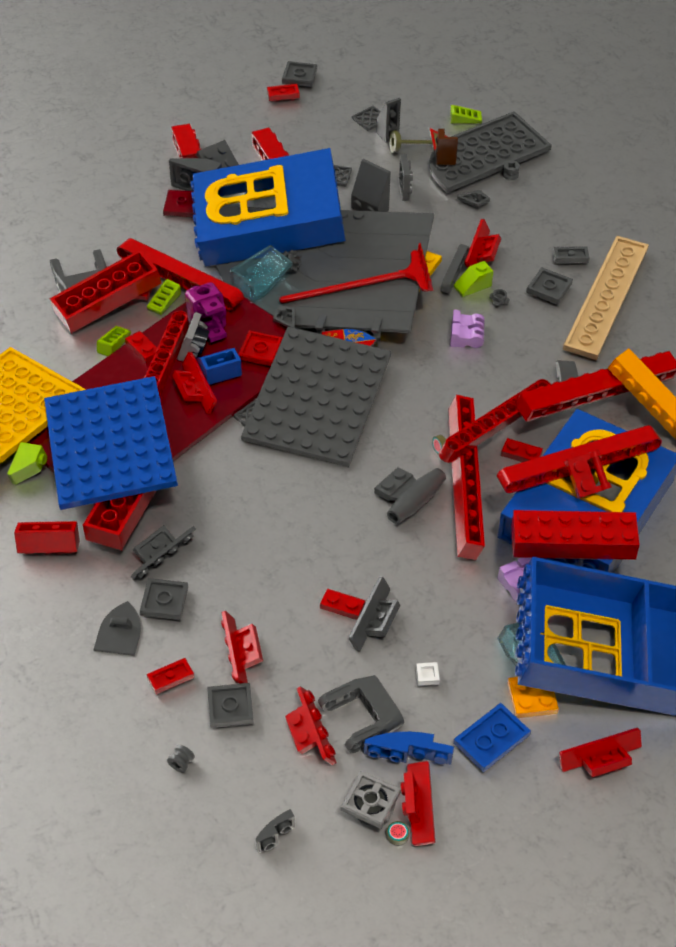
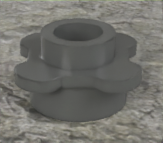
[490,289,510,306]

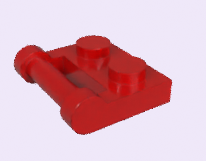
[565,450,612,499]

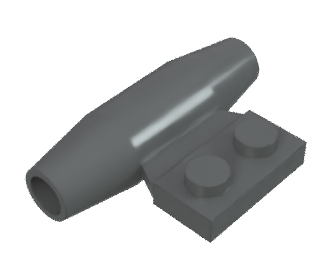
[374,467,446,524]

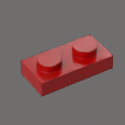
[267,84,300,101]
[125,331,157,363]
[501,438,543,462]
[320,588,365,620]
[146,658,194,695]

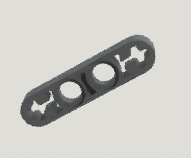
[441,244,469,294]

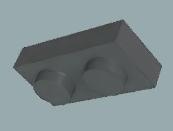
[553,246,589,264]

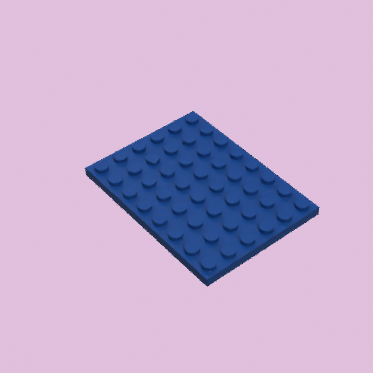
[44,376,178,510]

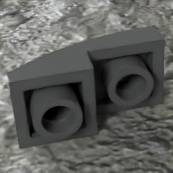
[556,360,578,382]
[255,809,295,853]

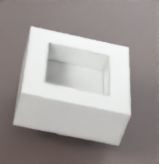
[416,662,440,686]

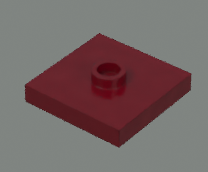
[163,190,196,218]

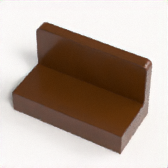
[436,129,458,165]

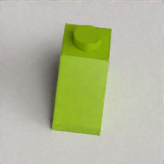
[454,261,493,297]
[7,442,47,485]

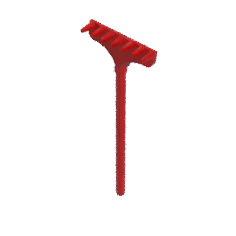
[279,243,433,303]

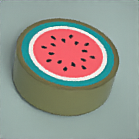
[432,435,446,454]
[386,821,409,845]

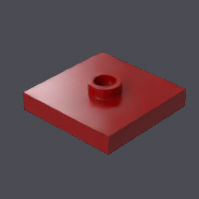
[238,330,283,366]

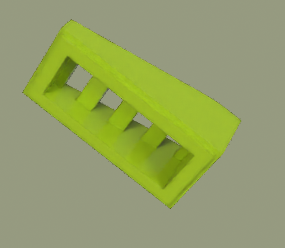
[450,105,482,124]
[147,279,181,315]
[97,326,131,356]

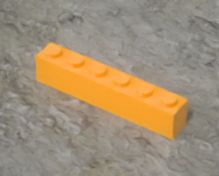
[608,348,676,440]

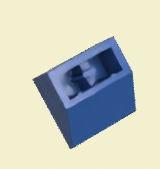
[195,348,242,385]

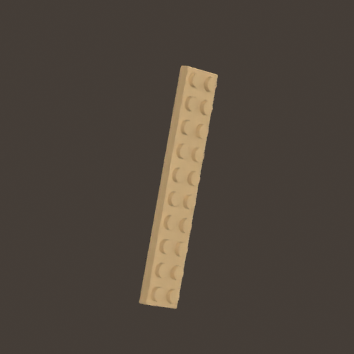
[563,236,649,360]

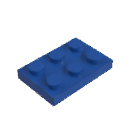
[453,702,531,773]

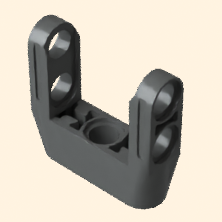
[50,249,107,292]
[318,675,404,753]

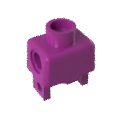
[185,283,227,343]

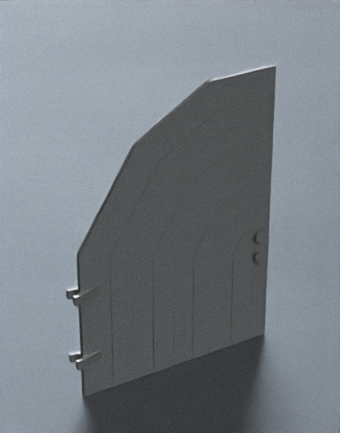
[216,206,434,340]

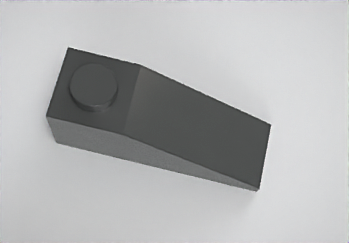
[376,98,401,143]

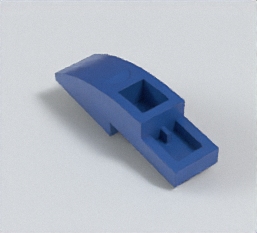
[364,731,454,765]

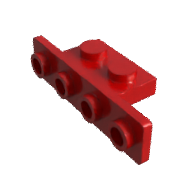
[465,219,501,269]
[172,352,217,414]
[221,610,263,684]
[285,686,337,765]
[559,727,642,777]
[401,761,436,846]

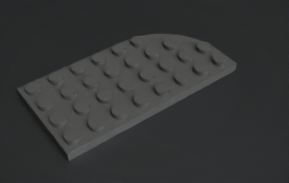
[429,111,552,193]

